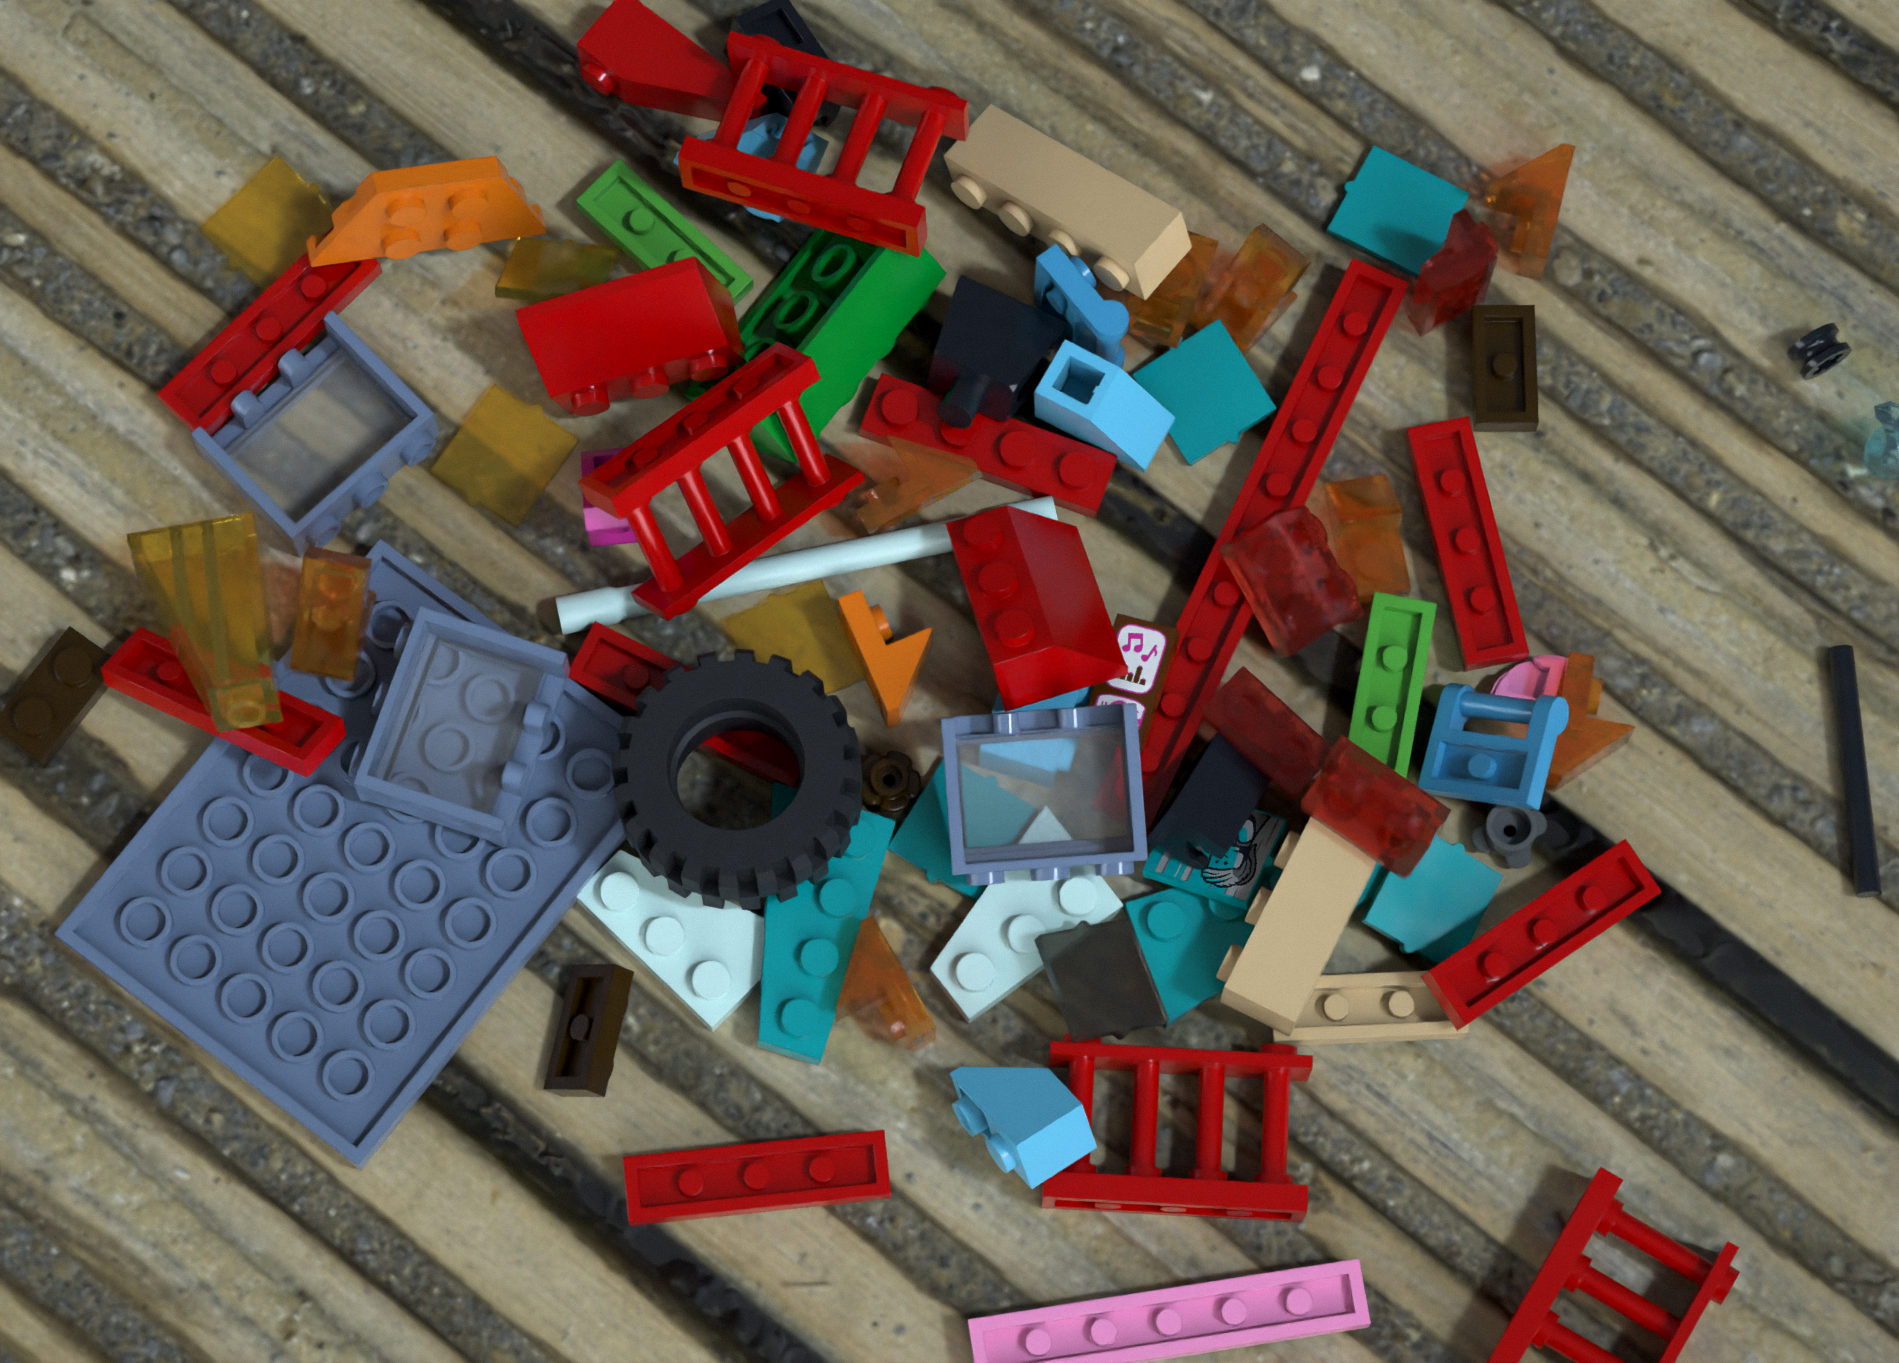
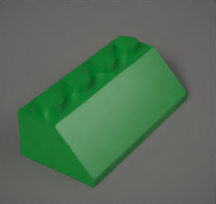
[684,228,947,463]

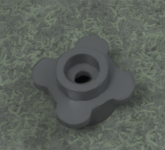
[1472,803,1547,869]

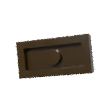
[1470,305,1539,432]
[0,626,112,768]
[543,964,634,1097]

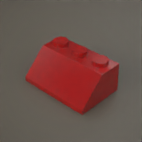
[515,256,746,416]
[946,505,1128,712]

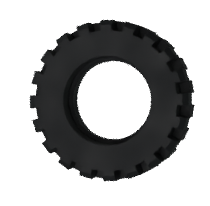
[612,649,863,910]

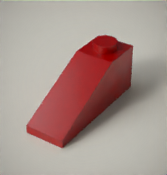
[576,0,769,122]

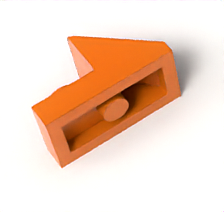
[838,589,933,729]

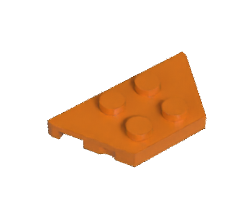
[306,155,547,267]

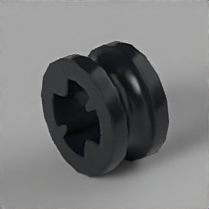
[1787,323,1852,380]

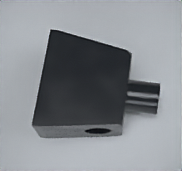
[927,274,1069,429]

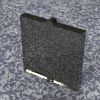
[1034,918,1169,1043]

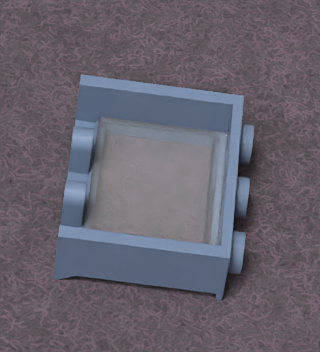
[191,310,440,558]
[348,606,571,848]
[940,703,1148,886]

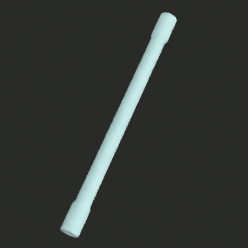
[555,496,1058,635]

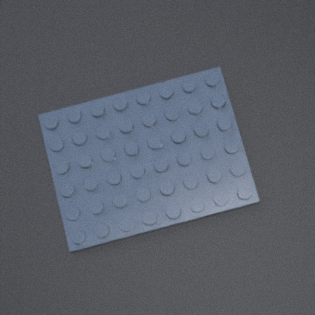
[54,539,683,1171]

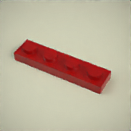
[157,225,382,437]
[860,373,1117,519]
[1405,416,1529,672]
[569,621,800,788]
[100,627,346,778]
[1420,838,1662,1031]
[623,1130,891,1226]

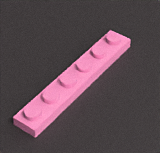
[967,1259,1371,1363]

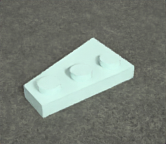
[930,805,1124,1024]
[577,850,764,1032]

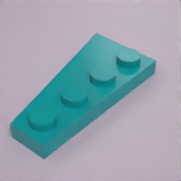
[756,781,896,1066]
[1124,854,1385,1029]

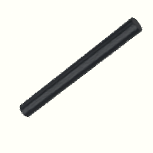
[1828,645,1882,898]

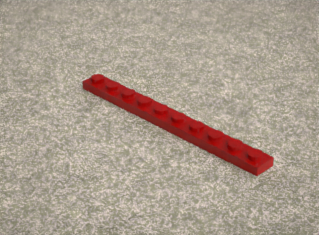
[1090,258,1409,835]

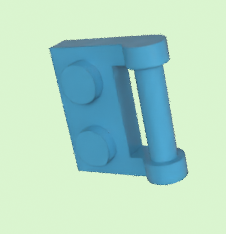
[1033,244,1129,369]
[1417,683,1569,810]

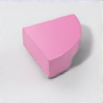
[1490,655,1566,700]

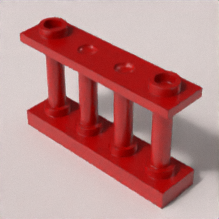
[677,31,969,258]
[578,342,865,621]
[1041,1033,1313,1223]
[1486,1166,1740,1363]

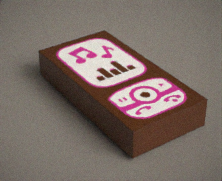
[1082,613,1180,753]

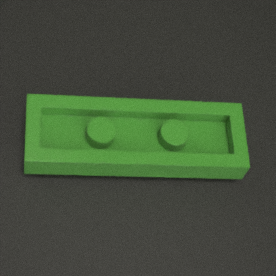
[575,159,754,307]
[1343,592,1437,791]

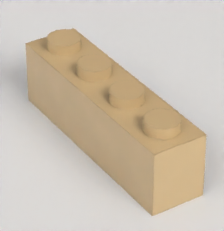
[944,104,1192,300]
[1216,761,1409,1037]

